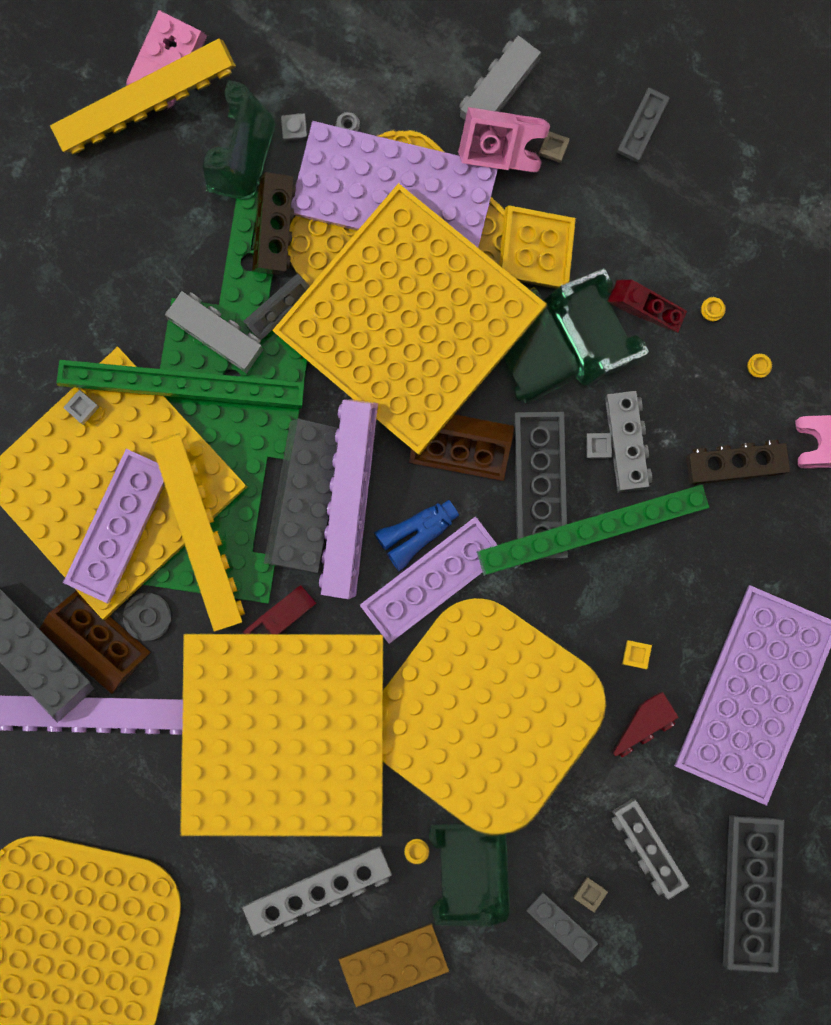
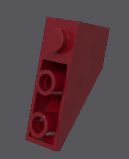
[608,279,687,333]
[243,585,317,635]
[611,692,679,758]

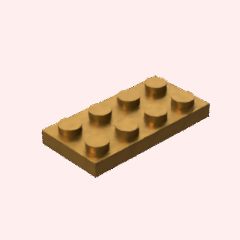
[339,923,449,1007]

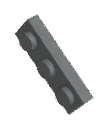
[617,87,670,162]
[243,273,309,340]
[526,892,598,962]

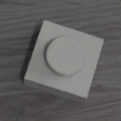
[281,114,307,141]
[63,389,99,425]
[586,433,612,459]

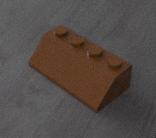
[409,414,514,481]
[39,591,151,694]

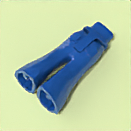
[374,500,459,572]

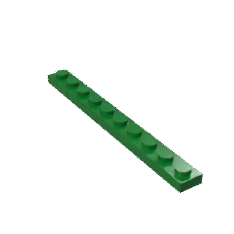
[57,360,304,408]
[476,485,709,575]

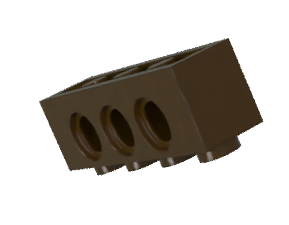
[252,172,296,275]
[686,440,790,485]

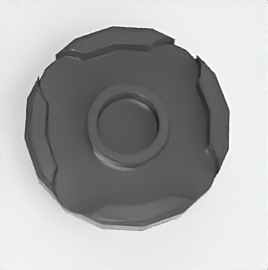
[123,593,172,641]

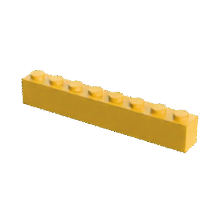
[50,39,236,154]
[151,433,245,631]

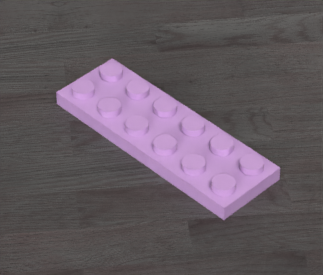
[63,449,165,604]
[360,516,497,644]

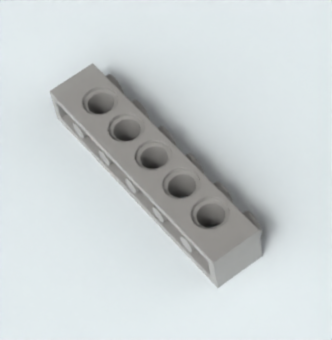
[242,846,392,937]

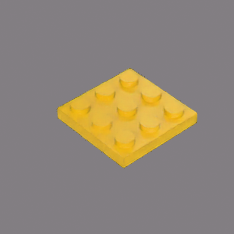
[499,205,575,290]

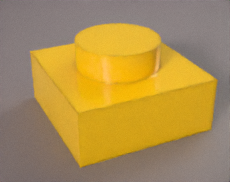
[622,640,652,669]

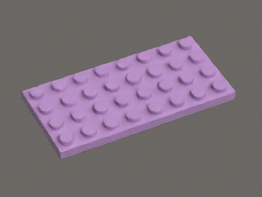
[291,121,498,247]
[674,585,831,805]

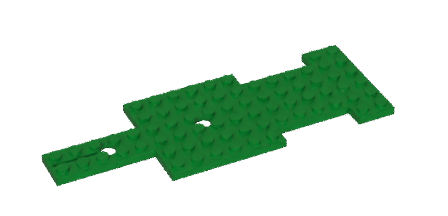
[143,189,308,604]

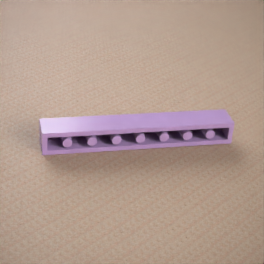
[319,399,378,599]
[0,696,183,734]

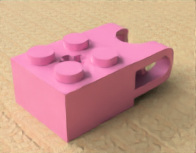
[126,11,207,108]
[458,107,550,172]
[795,415,831,468]

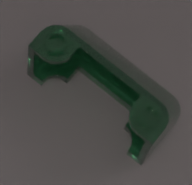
[203,80,275,200]
[543,268,649,385]
[503,287,579,405]
[429,823,509,926]

